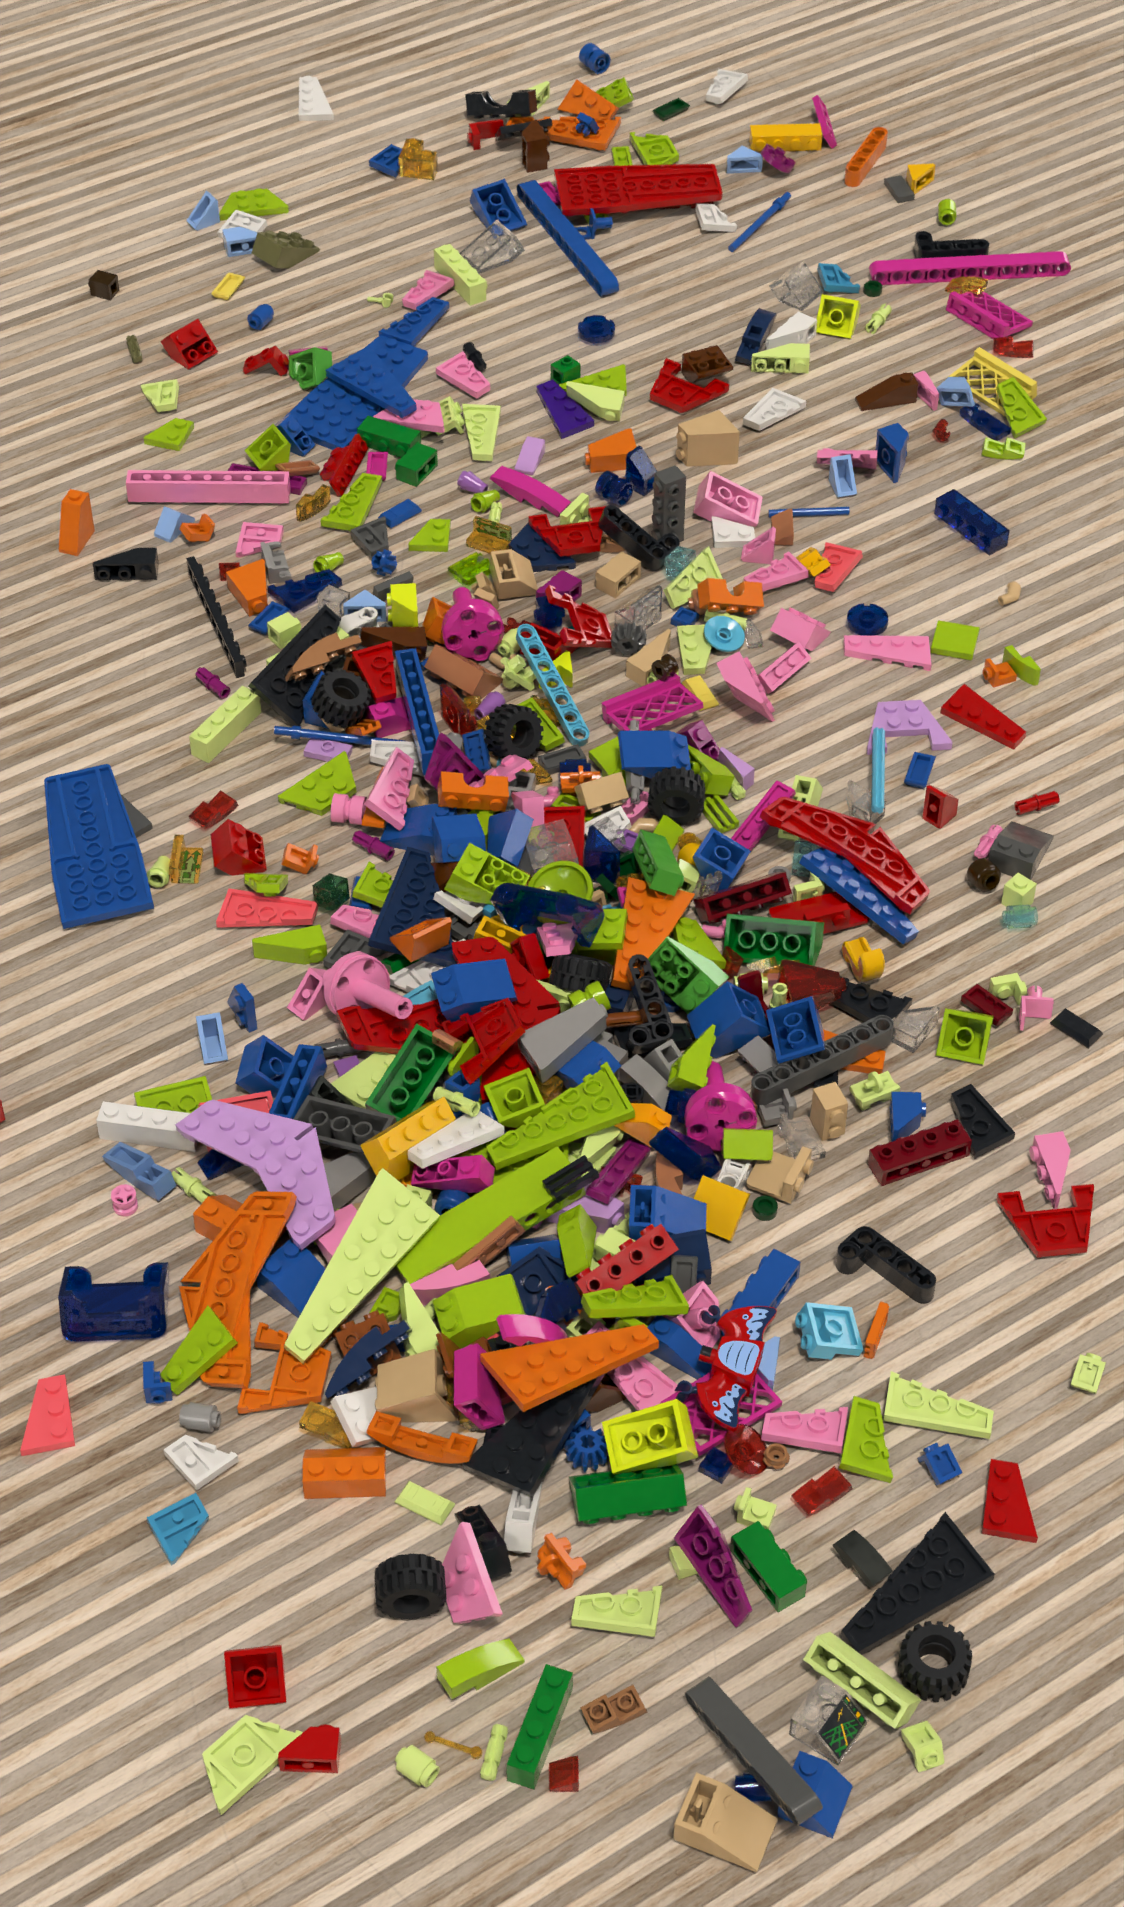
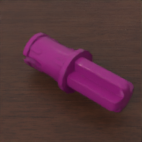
[195,667,231,699]
[352,831,395,861]

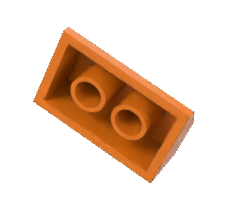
[193,1195,287,1242]
[302,1447,386,1499]

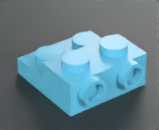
[795,1302,864,1360]

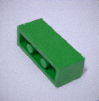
[357,416,421,458]
[730,1521,807,1612]

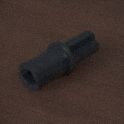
[462,342,487,372]

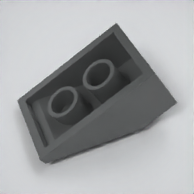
[989,821,1054,880]

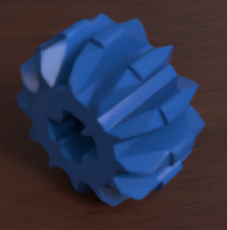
[565,1425,609,1472]

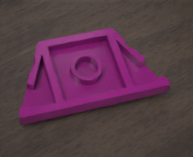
[424,732,484,792]

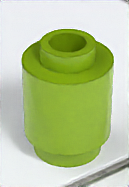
[938,199,957,225]

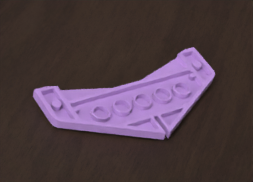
[176,1100,336,1250]

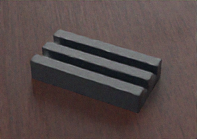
[542,1155,599,1203]

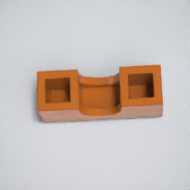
[697,578,764,615]
[437,771,509,812]

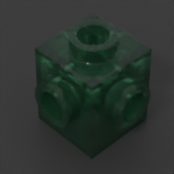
[312,873,350,911]

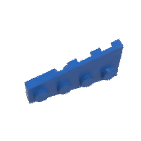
[379,297,449,346]

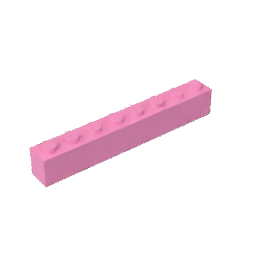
[126,470,291,504]

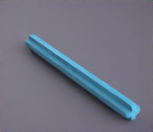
[871,727,885,814]

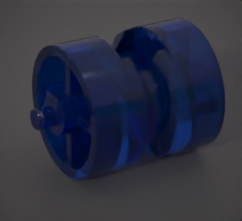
[595,471,634,506]

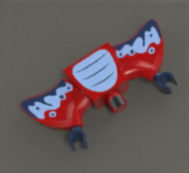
[675,1305,777,1432]

